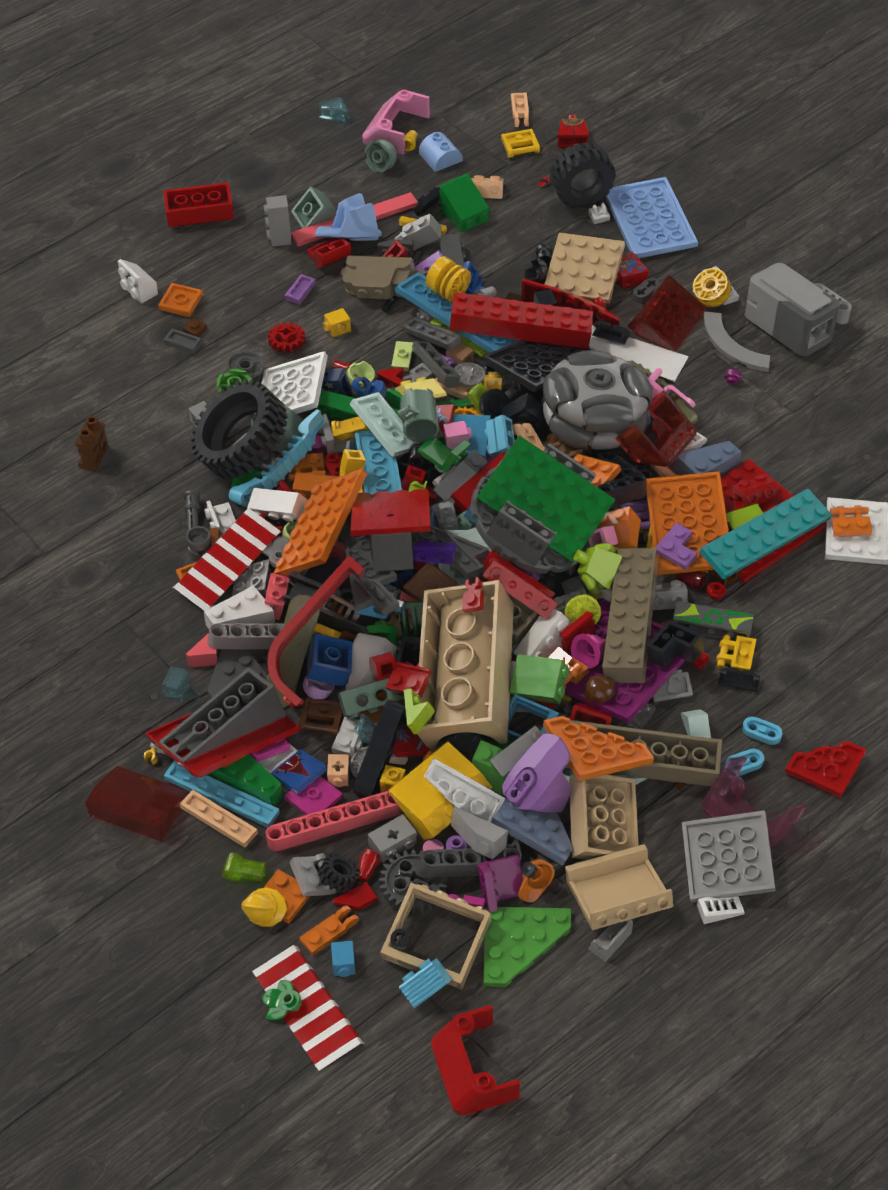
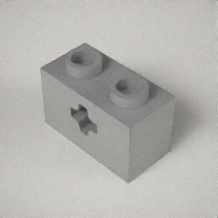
[368,814,417,863]

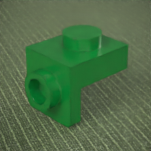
[367,621,397,646]

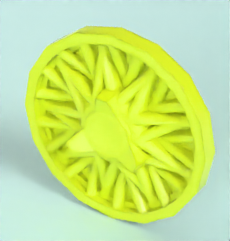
[565,595,601,624]

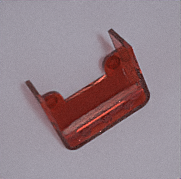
[615,390,697,467]

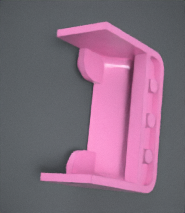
[362,90,430,155]

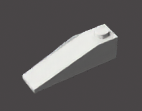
[345,633,398,717]

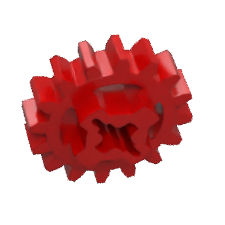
[267,321,306,354]

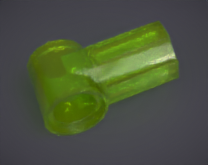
[222,853,266,881]

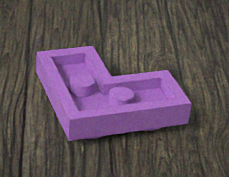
[655,523,697,570]

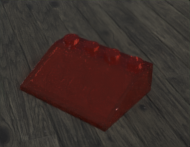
[627,275,707,352]
[85,766,190,842]

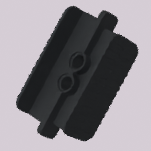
[283,556,391,635]

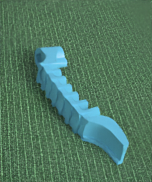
[229,410,327,507]

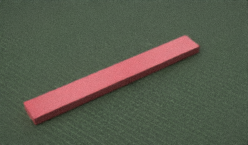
[291,192,418,247]

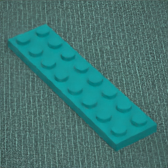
[699,489,832,580]

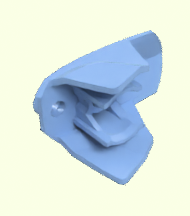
[316,193,382,241]

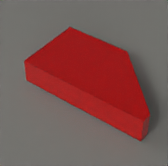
[333,882,377,911]

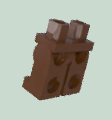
[75,416,109,472]

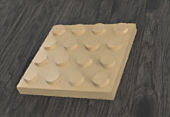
[545,233,625,303]

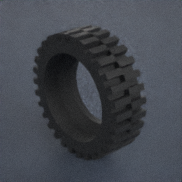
[191,380,288,479]

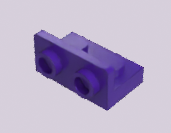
[413,540,457,565]

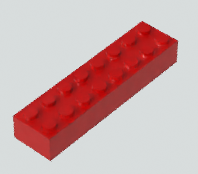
[449,292,593,349]

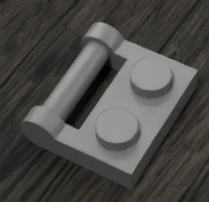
[290,853,337,897]

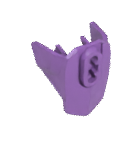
[502,733,571,813]

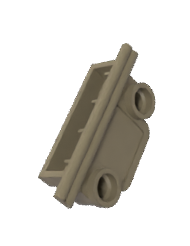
[340,256,426,299]

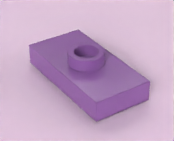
[284,274,316,305]

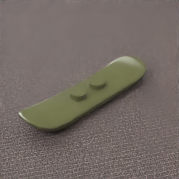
[266,595,320,708]

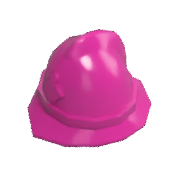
[571,633,606,668]

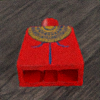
[558,115,589,148]

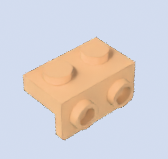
[471,175,504,199]

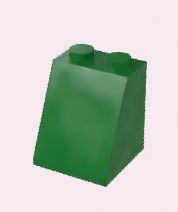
[439,173,489,233]

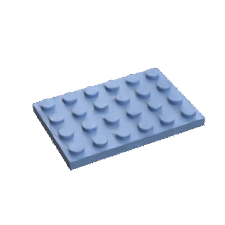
[604,177,698,258]

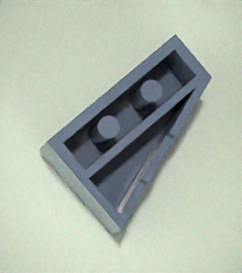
[674,441,741,477]

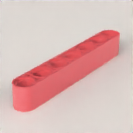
[266,791,403,852]

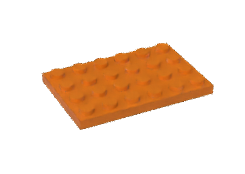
[274,469,368,576]
[646,471,729,575]

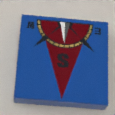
[271,749,327,794]

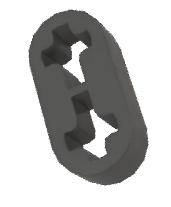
[633,278,659,303]

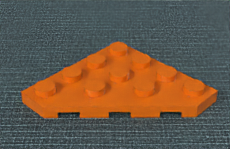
[543,716,654,781]

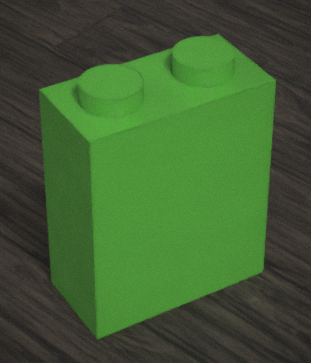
[509,654,569,704]

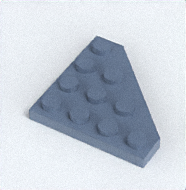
[491,790,574,866]

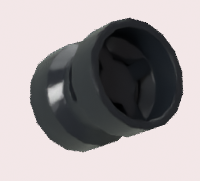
[536,244,552,267]

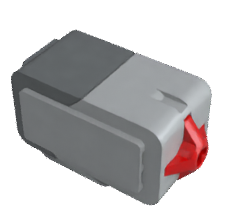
[744,263,852,356]

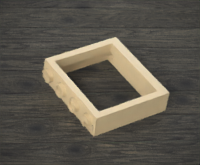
[380,883,491,990]

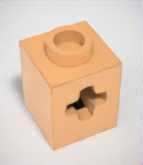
[327,754,350,787]

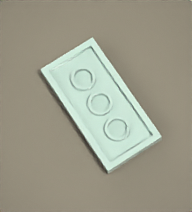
[349,392,421,457]

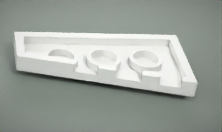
[424,758,506,823]

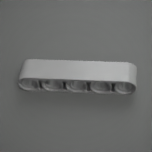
[207,623,284,649]

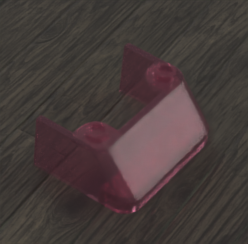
[702,756,807,849]

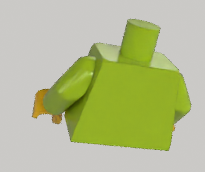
[573,543,622,602]

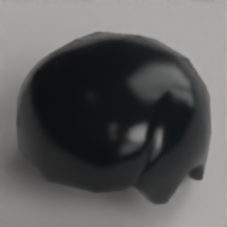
[524,258,548,283]

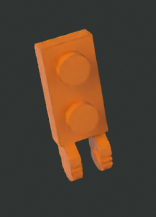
[299,905,359,956]

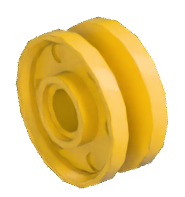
[693,268,732,307]

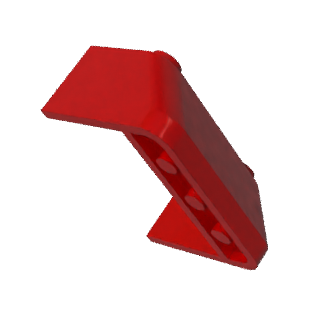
[431,1005,520,1115]

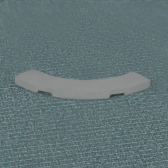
[704,312,770,372]

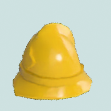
[241,887,287,927]

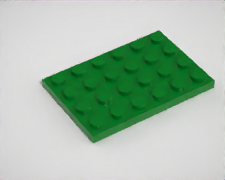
[476,435,615,563]

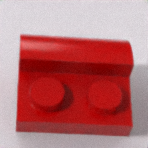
[306,238,351,269]

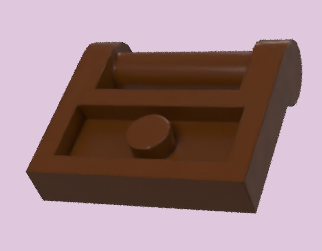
[299,697,343,736]

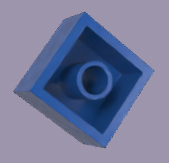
[306,634,353,687]

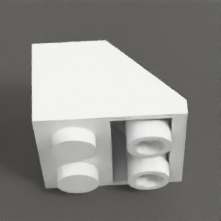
[118,259,158,304]

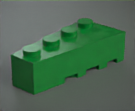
[207,754,283,807]

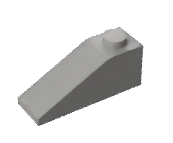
[490,726,543,777]
[451,807,508,859]

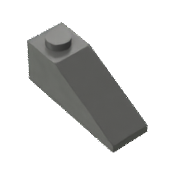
[432,449,488,501]

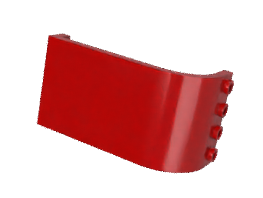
[268,556,365,708]

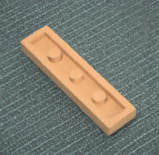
[180,790,258,848]

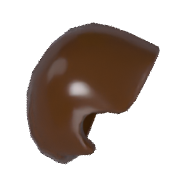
[584,675,616,704]

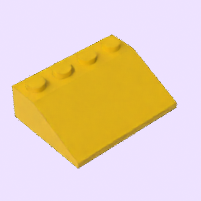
[388,742,493,840]

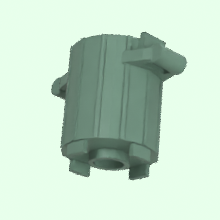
[398,388,443,442]

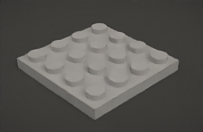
[682,810,776,903]

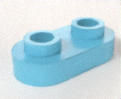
[742,717,782,745]
[725,749,764,777]

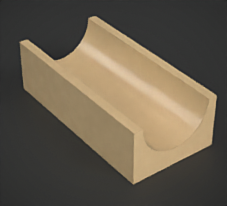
[418,580,514,752]

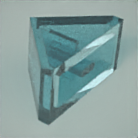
[318,97,349,124]

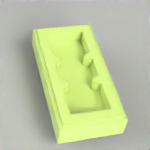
[391,341,413,372]

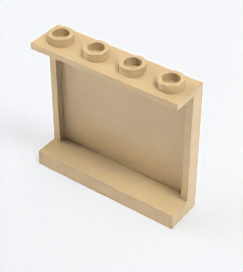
[565,844,673,930]

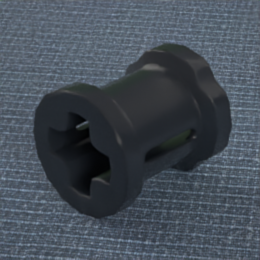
[408,443,425,468]

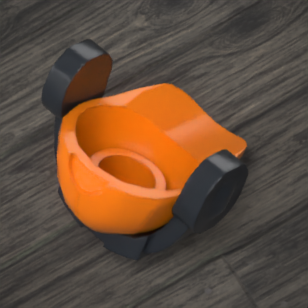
[518,859,562,902]

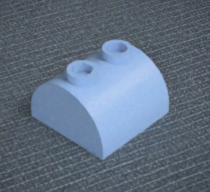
[419,132,463,172]

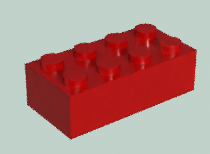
[163,182,234,227]

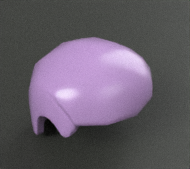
[303,677,335,700]

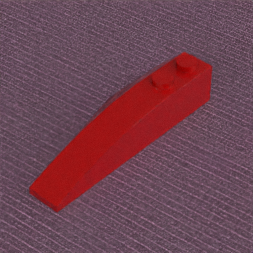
[522,279,620,327]

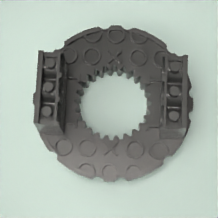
[471,443,596,574]

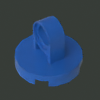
[352,377,387,398]

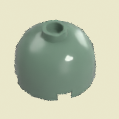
[365,139,397,172]

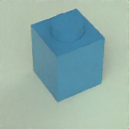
[331,941,355,977]

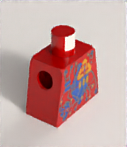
[616,251,649,289]

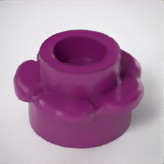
[724,369,741,385]

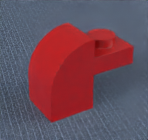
[401,465,437,505]
[369,652,397,692]

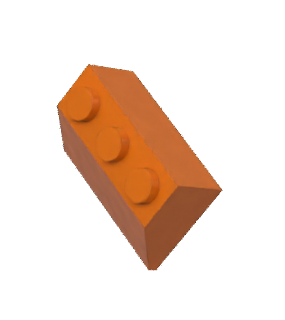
[596,506,641,554]

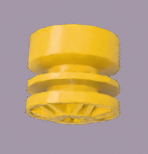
[425,256,471,302]

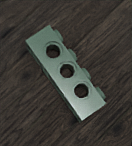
[337,678,405,719]

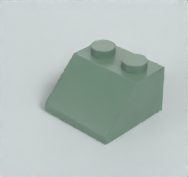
[291,186,337,229]

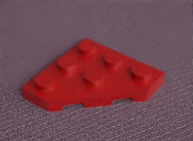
[785,741,867,798]

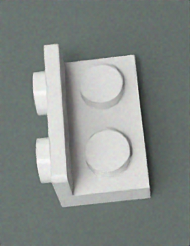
[204,501,236,537]
[332,715,370,758]

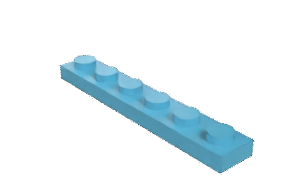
[164,760,280,828]

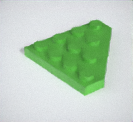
[484,907,571,987]

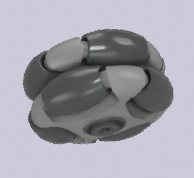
[542,350,653,450]

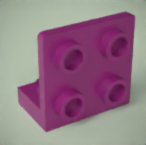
[477,855,523,912]

